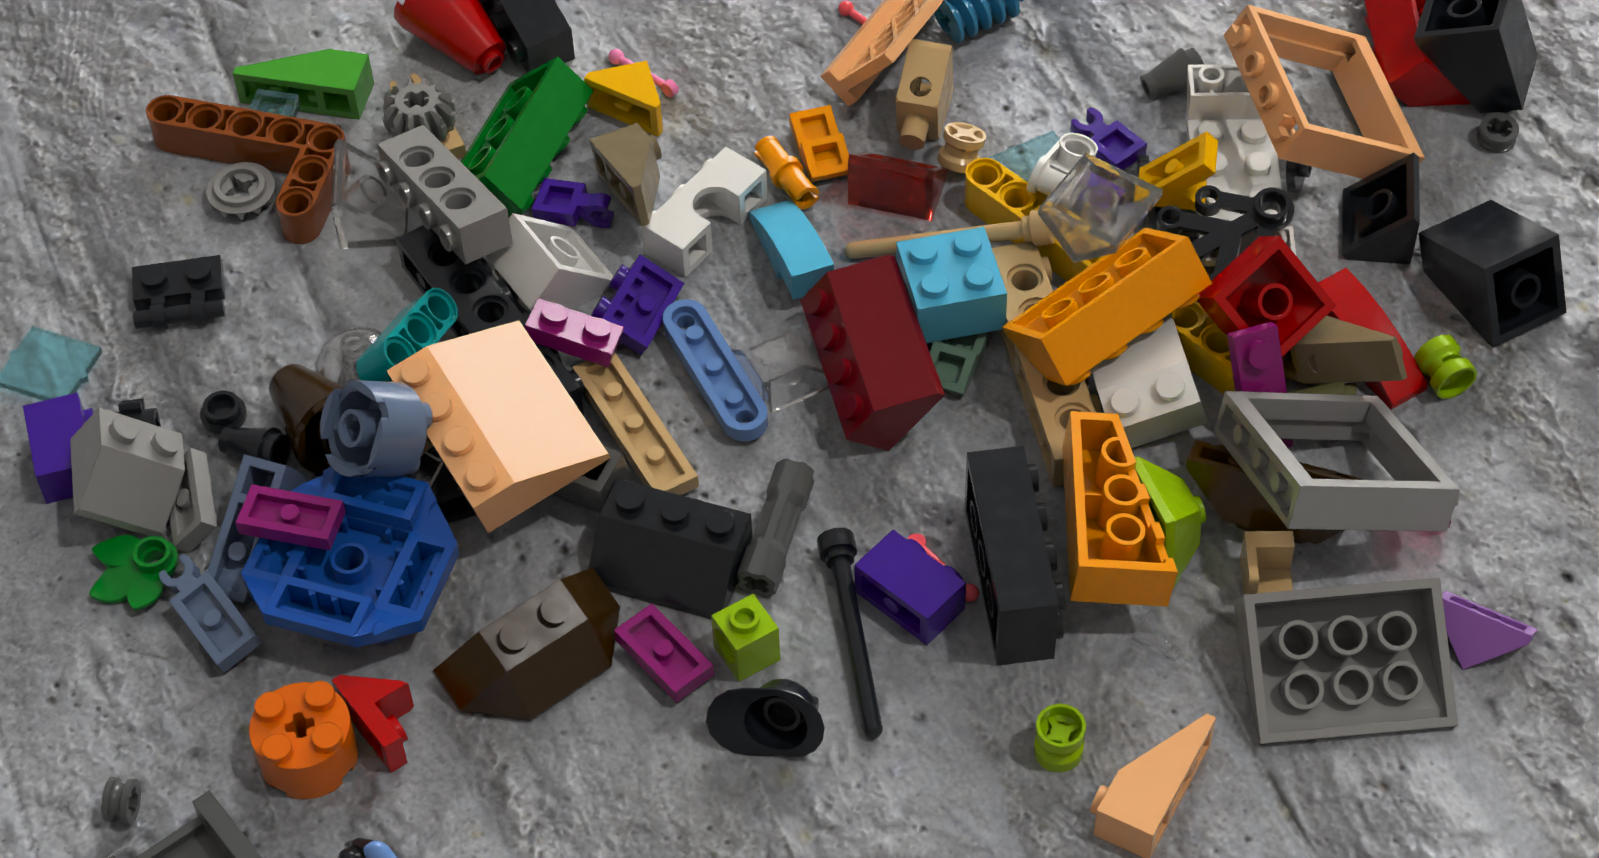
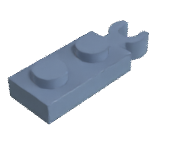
[159,554,263,673]

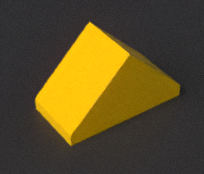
[584,60,663,137]

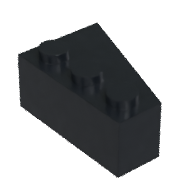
[479,0,575,73]

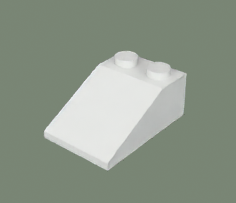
[1091,313,1208,448]

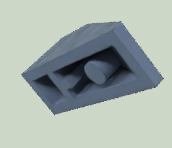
[208,454,307,604]

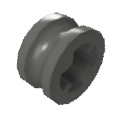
[1477,112,1519,153]
[101,777,141,824]

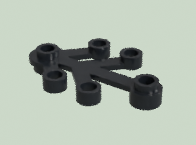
[1157,185,1294,281]

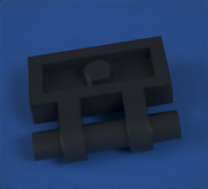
[132,255,226,331]

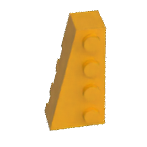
[1062,411,1178,607]

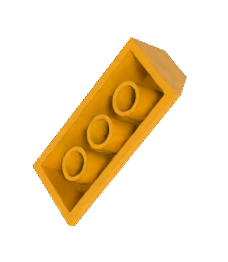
[1002,227,1212,386]

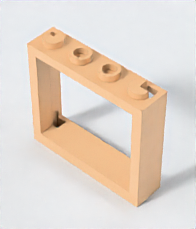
[1224,5,1425,179]

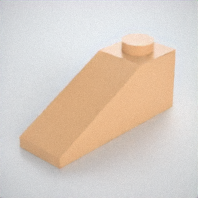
[1090,713,1216,858]

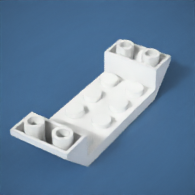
[1186,64,1296,266]

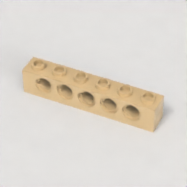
[992,242,1101,488]

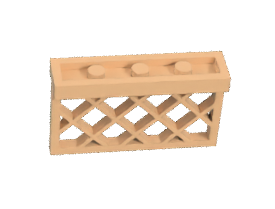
[820,0,944,106]

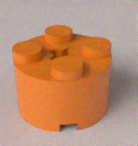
[249,681,359,799]

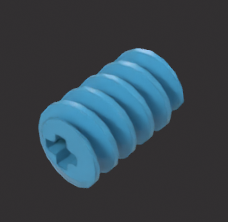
[934,0,1024,43]

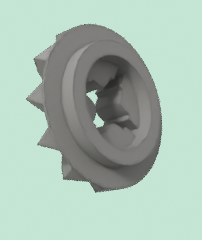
[206,162,277,220]

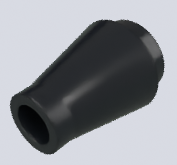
[218,426,291,465]

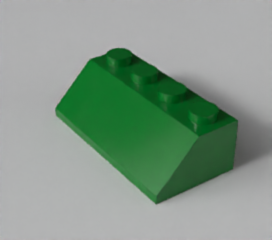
[460,56,594,217]

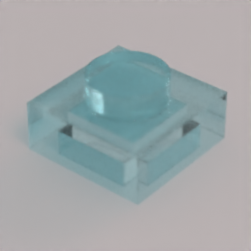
[249,89,300,117]

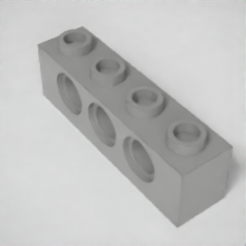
[376,125,513,264]

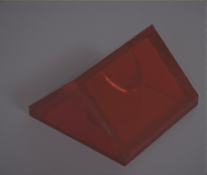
[848,152,949,221]

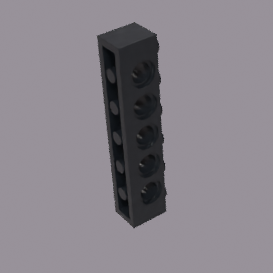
[396,225,585,415]

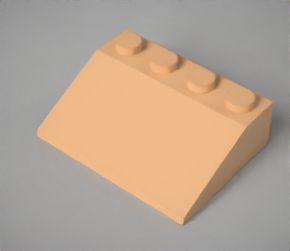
[387,320,610,533]

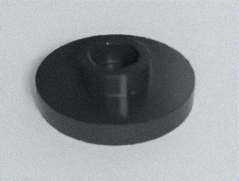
[1286,161,1312,193]

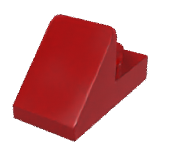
[331,675,414,773]

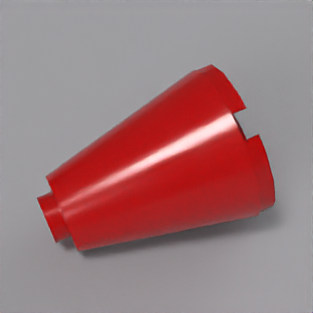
[394,0,506,75]

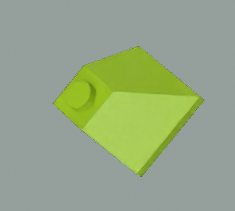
[1135,456,1206,589]

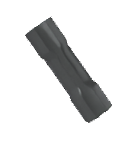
[736,458,815,598]

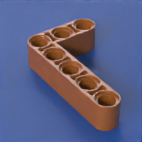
[146,95,351,244]

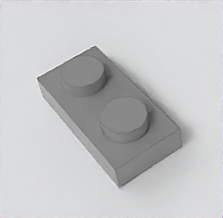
[169,448,217,553]

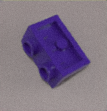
[590,254,684,355]

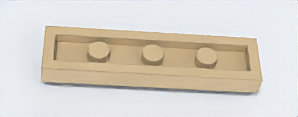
[572,353,699,495]

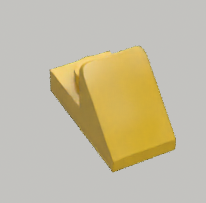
[1136,131,1218,210]

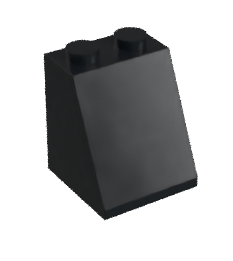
[1414,0,1538,113]
[1418,200,1567,347]

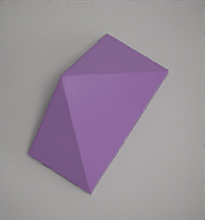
[1442,591,1538,670]

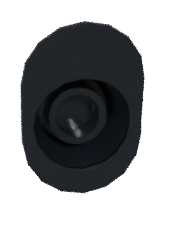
[706,679,825,757]

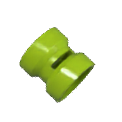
[1414,335,1478,399]
[1034,703,1086,773]

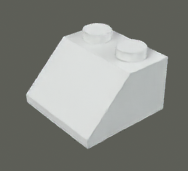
[486,213,613,313]

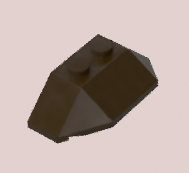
[1185,440,1361,544]
[432,568,620,721]

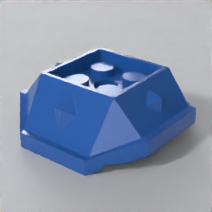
[241,466,459,648]

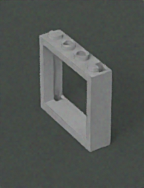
[1214,391,1460,531]

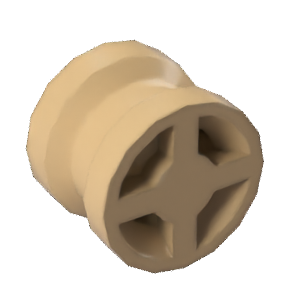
[937,122,986,173]

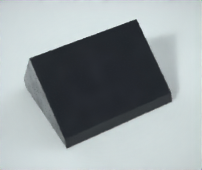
[1342,152,1420,265]

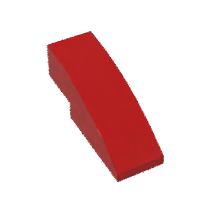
[1318,268,1428,410]

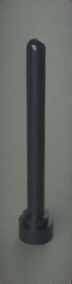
[817,528,883,739]

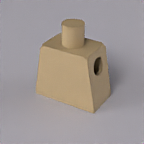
[896,39,954,150]

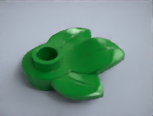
[89,535,179,611]

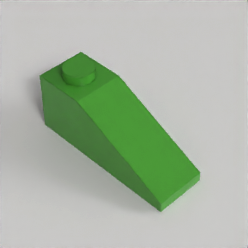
[232,49,374,120]

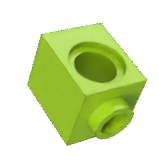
[711,594,781,682]

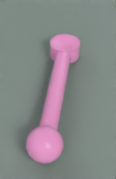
[608,49,679,98]

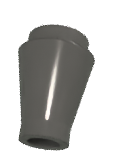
[1140,47,1204,99]

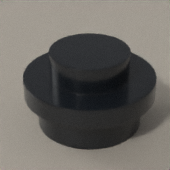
[200,390,247,434]

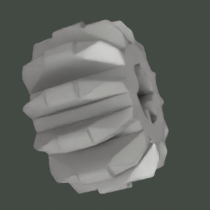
[382,78,456,142]

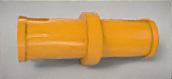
[754,136,820,210]

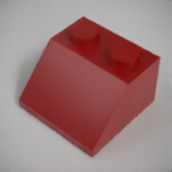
[1197,236,1337,357]

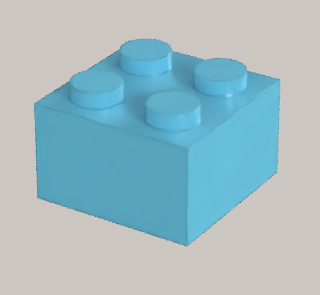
[896,227,1007,343]

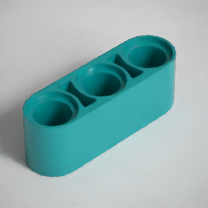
[356,288,458,382]

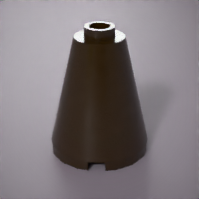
[269,364,344,477]

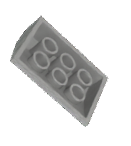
[1234,577,1458,744]

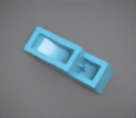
[748,200,834,300]

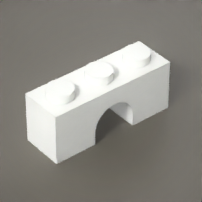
[642,147,768,278]

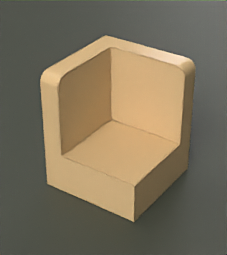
[1240,531,1295,595]

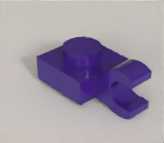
[532,178,614,228]

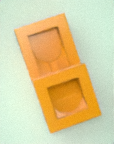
[789,105,854,182]

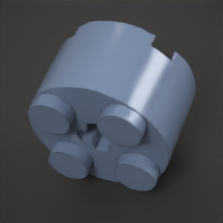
[320,380,433,477]

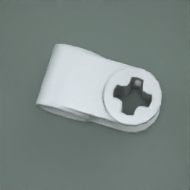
[1027,133,1098,210]

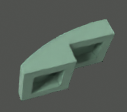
[930,332,991,397]

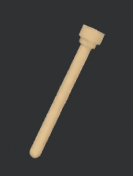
[845,208,1055,259]

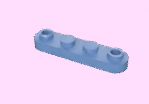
[663,299,768,442]

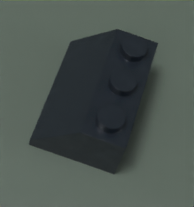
[588,478,753,619]

